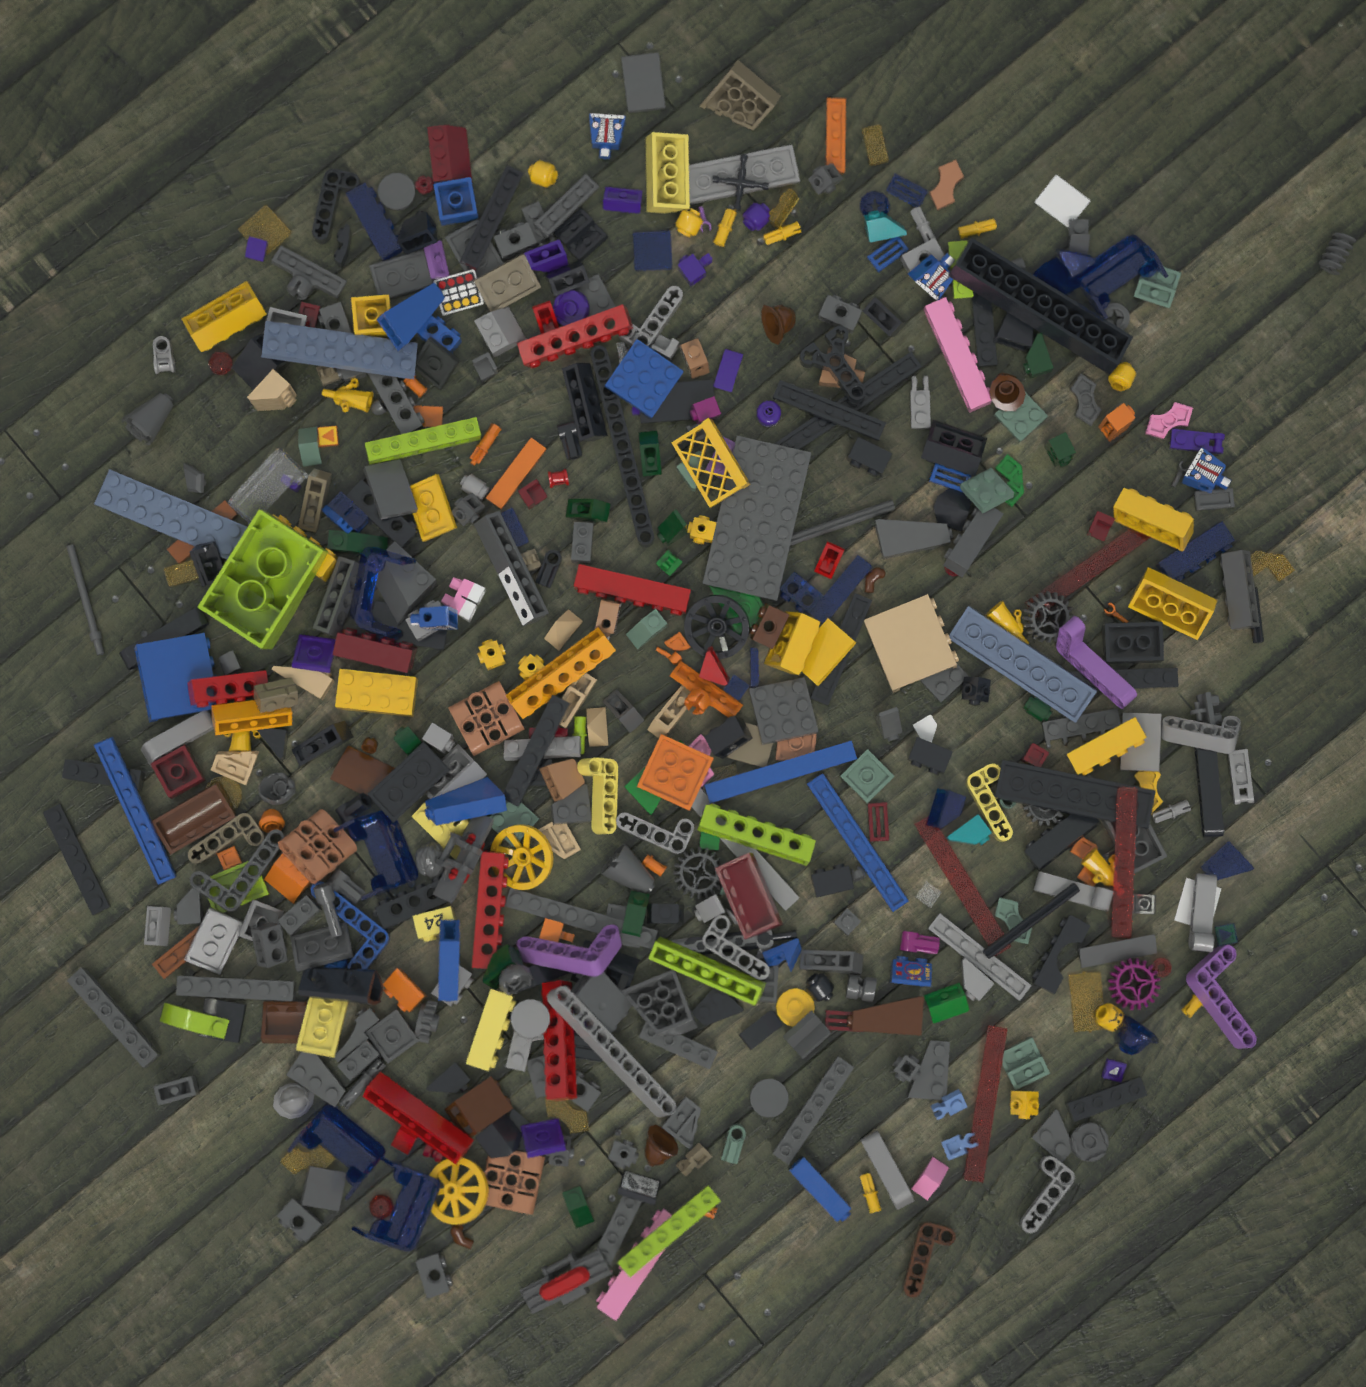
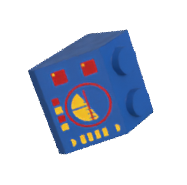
[890,956,932,987]

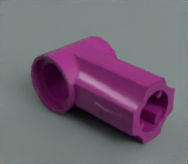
[900,931,940,954]

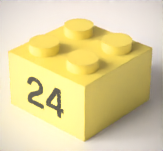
[413,906,456,942]

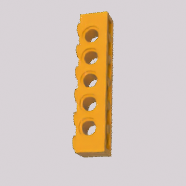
[505,627,616,719]

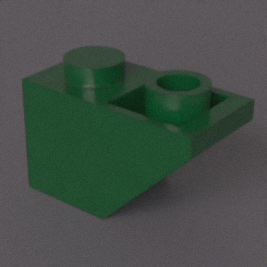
[393,726,422,756]

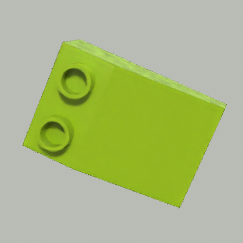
[198,509,328,649]

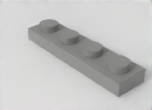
[504,736,581,761]

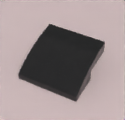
[553,208,608,262]
[198,998,246,1043]

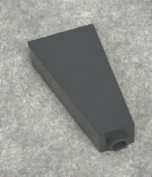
[874,519,953,560]

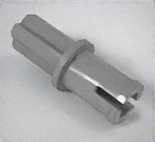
[911,207,936,243]
[1152,799,1191,823]

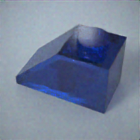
[927,788,966,828]

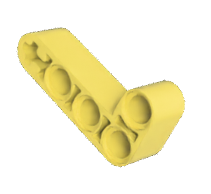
[577,758,618,835]
[966,764,1013,842]

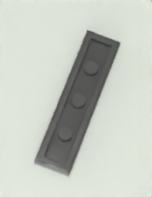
[533,174,599,238]

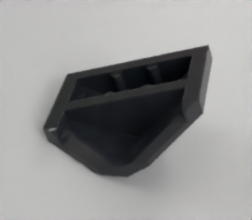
[933,488,972,532]
[475,1114,522,1159]

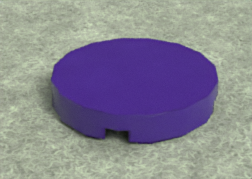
[553,290,589,326]

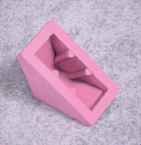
[911,1157,949,1200]

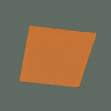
[413,406,443,427]

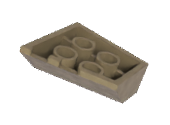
[699,60,781,130]

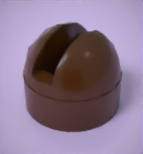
[361,737,378,754]

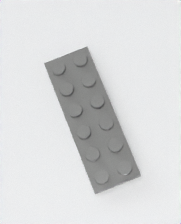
[689,145,800,205]

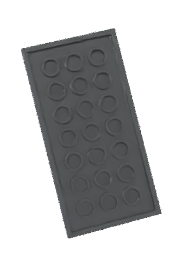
[702,436,812,601]

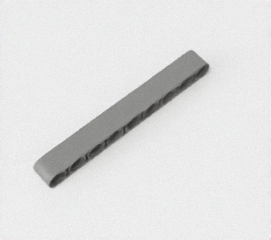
[547,986,676,1118]

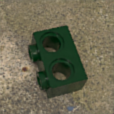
[1045,432,1076,467]

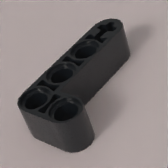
[312,169,361,244]

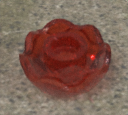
[208,352,233,375]
[369,1195,394,1219]

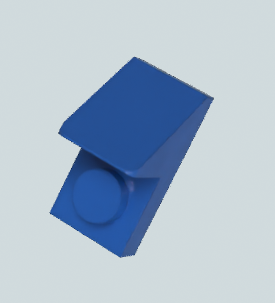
[762,938,802,972]

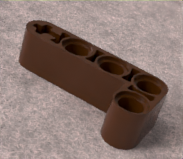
[903,1221,956,1298]

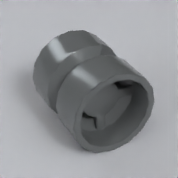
[846,974,877,1003]

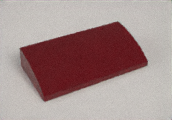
[715,852,783,940]

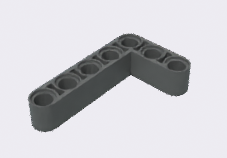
[190,830,284,912]

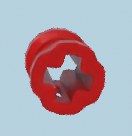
[548,468,569,488]

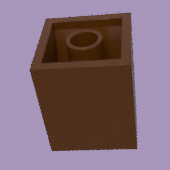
[444,1077,513,1138]

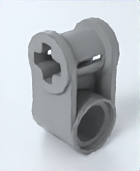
[153,336,176,374]

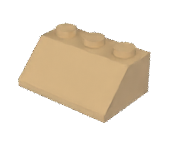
[247,369,297,411]

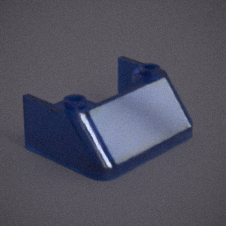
[1073,235,1168,319]
[350,547,416,636]
[333,810,418,901]
[287,1105,386,1200]
[352,1156,440,1252]

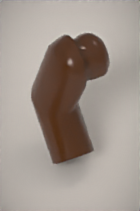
[864,567,886,593]
[450,1224,474,1250]

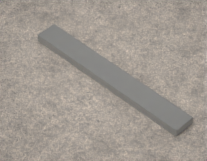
[691,788,799,911]

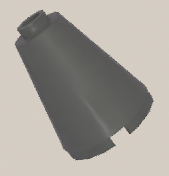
[121,393,174,445]
[601,843,655,894]

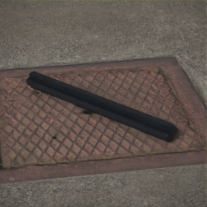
[983,883,1080,959]

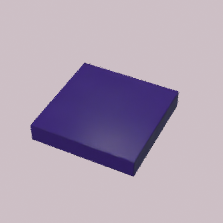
[292,634,336,673]
[521,1118,566,1158]

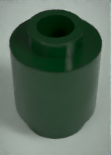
[1023,696,1053,722]

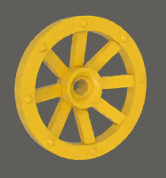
[490,824,553,890]
[425,1158,488,1225]

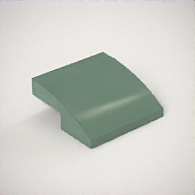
[1133,261,1181,309]
[997,1037,1050,1090]

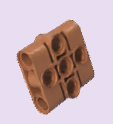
[448,681,525,756]
[278,809,357,884]
[484,1150,545,1215]

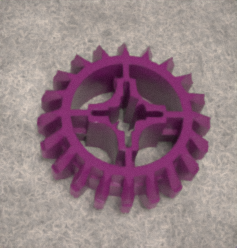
[1108,958,1161,1010]

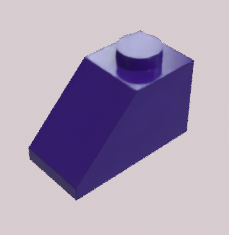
[524,239,568,272]

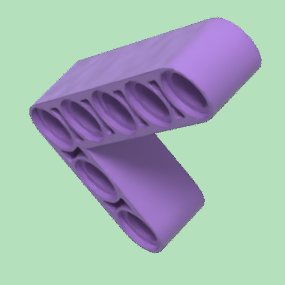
[1056,616,1137,709]
[516,925,622,976]
[1186,945,1257,1049]

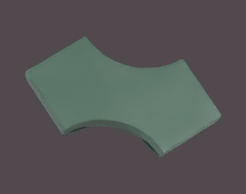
[994,897,1032,944]

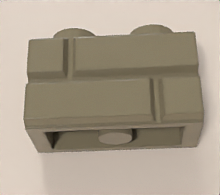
[254,678,298,713]

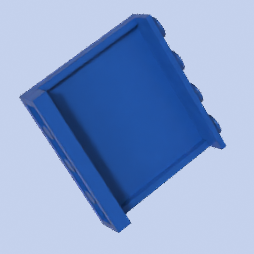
[134,633,216,723]

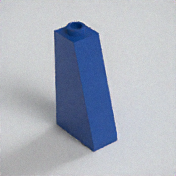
[377,282,445,351]
[425,777,507,826]
[438,920,460,1002]
[789,1156,851,1222]

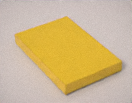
[410,474,457,542]
[802,618,856,686]

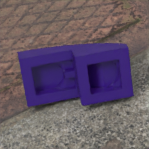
[713,349,743,392]

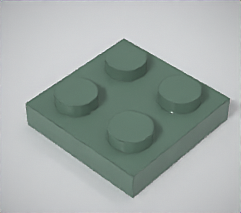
[994,392,1048,443]
[960,468,1014,513]
[840,749,895,803]
[489,801,540,847]

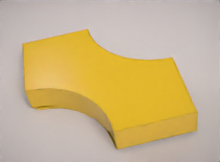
[1133,771,1163,815]

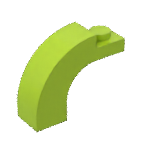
[160,1003,229,1039]

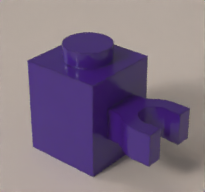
[678,253,713,287]

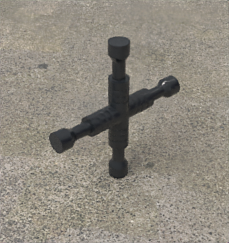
[712,154,769,211]

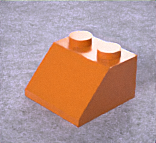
[264,853,311,904]
[383,968,427,1013]

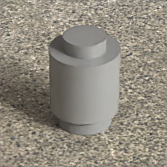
[460,474,489,500]

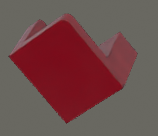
[518,479,547,510]
[1086,511,1115,541]
[1021,743,1049,767]

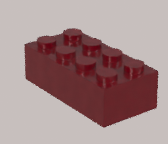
[332,627,418,673]

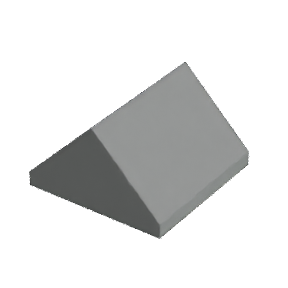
[238,900,284,941]

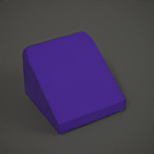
[245,236,269,262]

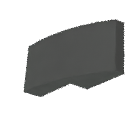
[1114,893,1156,915]

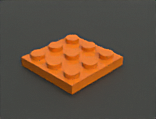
[637,734,714,811]

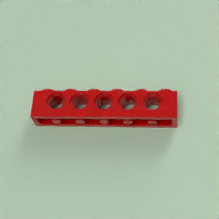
[517,304,634,368]
[472,850,509,969]
[541,980,577,1101]

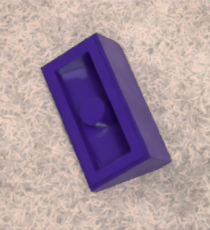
[603,187,643,213]

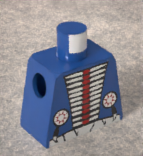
[589,113,626,159]
[908,253,955,301]
[1182,447,1232,493]
[410,606,458,630]

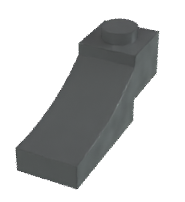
[335,1007,381,1062]

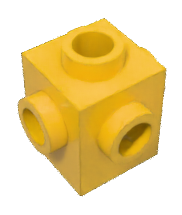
[687,515,717,544]
[477,639,506,670]
[518,654,545,680]
[1010,1091,1039,1119]

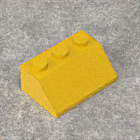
[764,611,820,675]

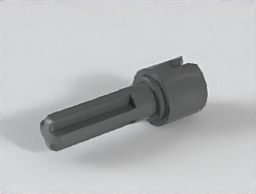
[313,882,342,937]

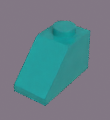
[864,211,907,242]
[946,814,992,845]

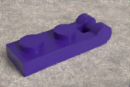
[1169,429,1225,454]

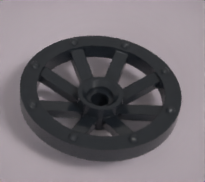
[684,595,750,659]

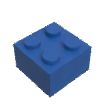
[434,177,479,226]

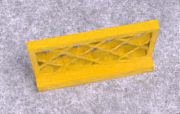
[671,418,751,508]

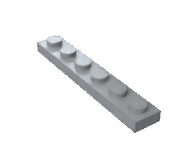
[928,913,1032,1001]

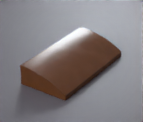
[330,746,395,800]
[152,782,236,855]
[261,1002,341,1044]

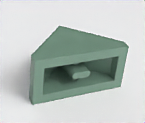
[298,427,322,467]
[676,451,702,492]

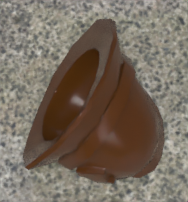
[761,305,796,345]
[989,372,1026,411]
[644,1124,679,1166]

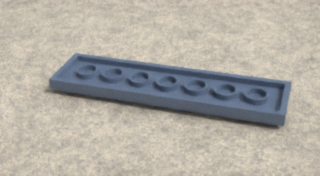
[261,321,418,380]
[94,469,247,560]
[949,605,1098,723]

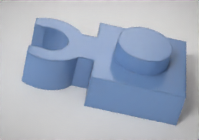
[931,1089,967,1120]
[941,1133,979,1160]

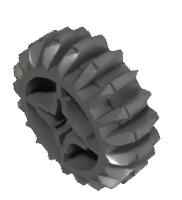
[1022,591,1074,643]
[673,847,723,900]

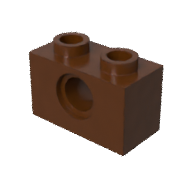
[749,603,789,649]

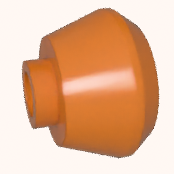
[259,809,285,833]

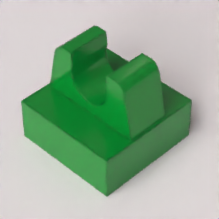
[656,549,683,577]

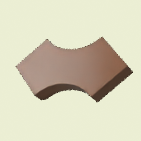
[929,160,964,210]

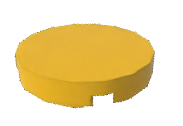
[776,988,815,1027]

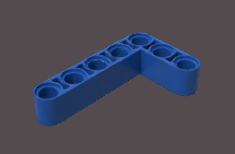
[311,881,390,969]

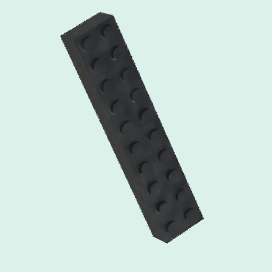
[948,237,1133,375]

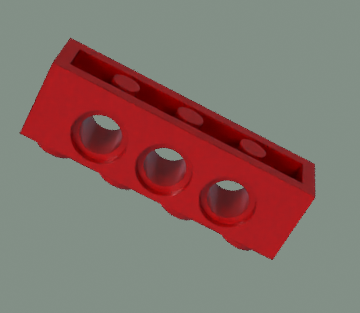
[187,670,268,708]

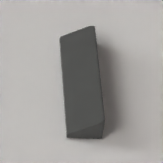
[1077,934,1157,968]

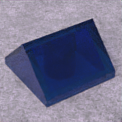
[1032,257,1080,296]

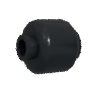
[806,973,834,1002]

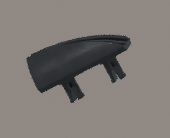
[298,967,384,1005]

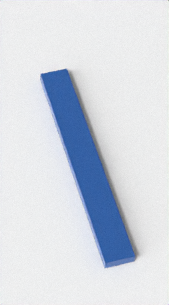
[94,736,177,885]
[704,741,857,804]
[807,773,909,912]

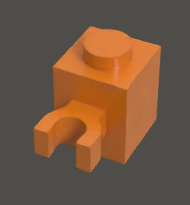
[539,918,575,943]

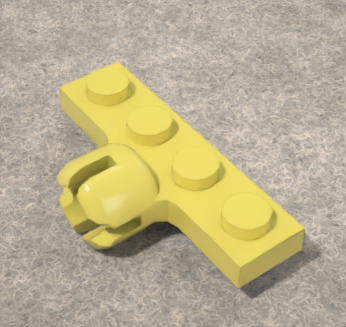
[412,802,471,860]

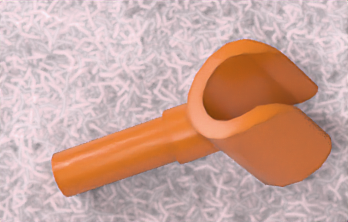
[1104,603,1128,623]
[655,647,682,665]

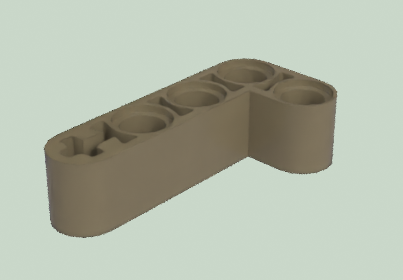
[188,813,266,864]

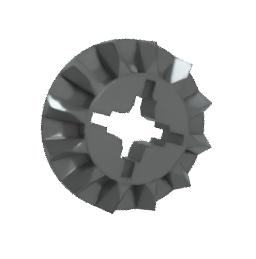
[1100,303,1130,331]

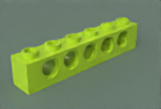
[365,417,481,465]
[697,804,816,866]
[649,936,766,1006]
[617,1185,721,1278]

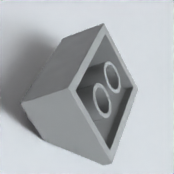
[425,744,487,799]

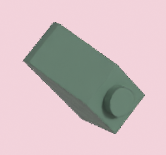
[626,609,668,650]

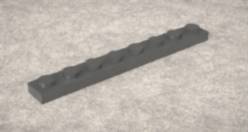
[505,888,658,949]

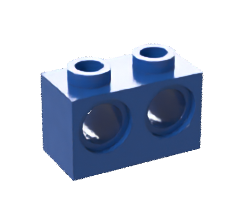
[417,315,462,354]

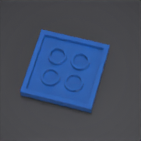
[605,339,684,419]

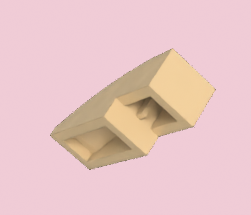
[560,673,598,728]

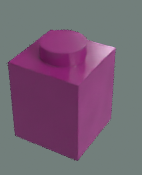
[690,396,721,425]

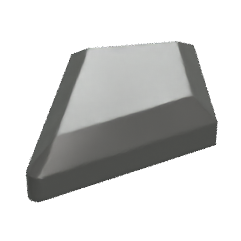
[184,463,206,493]

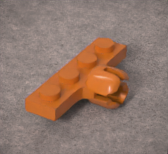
[670,661,743,718]

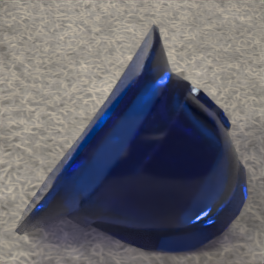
[1118,1015,1159,1055]

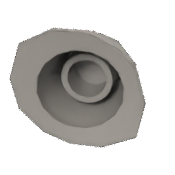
[273,1083,314,1119]

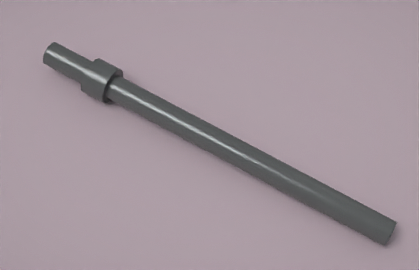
[67,545,105,656]

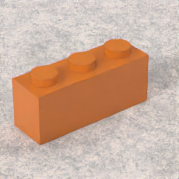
[1098,403,1135,442]

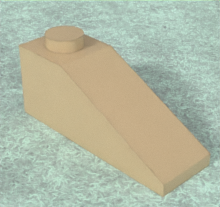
[272,666,334,700]
[647,685,690,738]

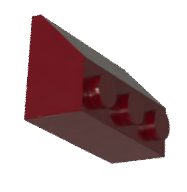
[427,125,473,184]

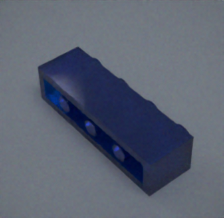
[346,182,403,261]
[1156,521,1235,582]

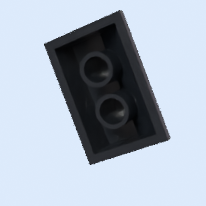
[921,420,987,476]
[570,939,639,991]

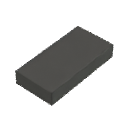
[1194,488,1235,511]

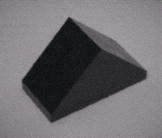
[257,728,289,761]

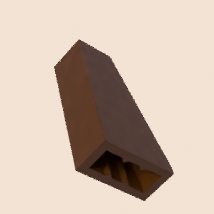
[847,996,924,1036]

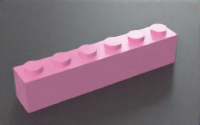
[924,297,992,413]
[596,1208,673,1321]

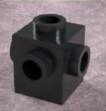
[961,677,991,706]

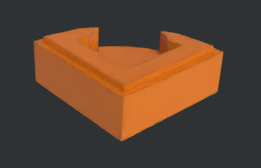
[664,632,691,651]

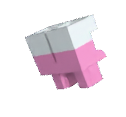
[441,578,486,622]

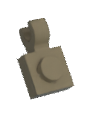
[676,1143,712,1176]

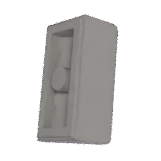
[144,906,171,946]

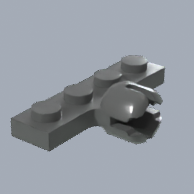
[271,246,347,300]

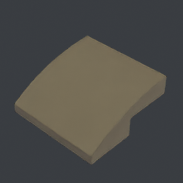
[726,723,773,768]

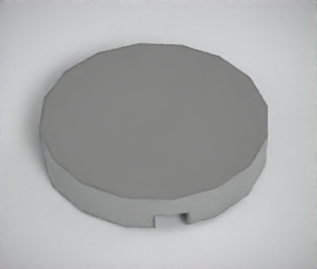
[511,1000,550,1039]

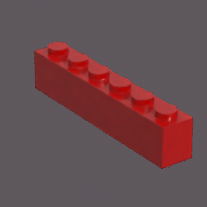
[574,564,691,616]
[362,1072,474,1165]

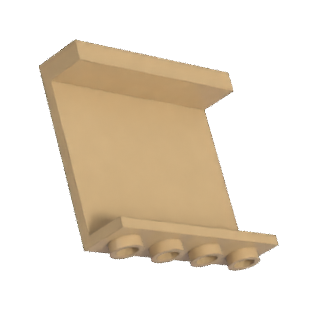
[864,594,959,693]

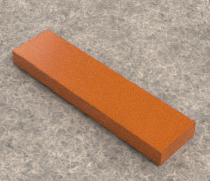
[826,98,846,174]
[486,438,547,510]

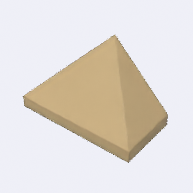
[544,609,583,651]
[586,707,608,747]

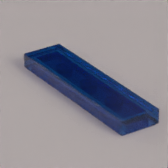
[810,555,873,624]

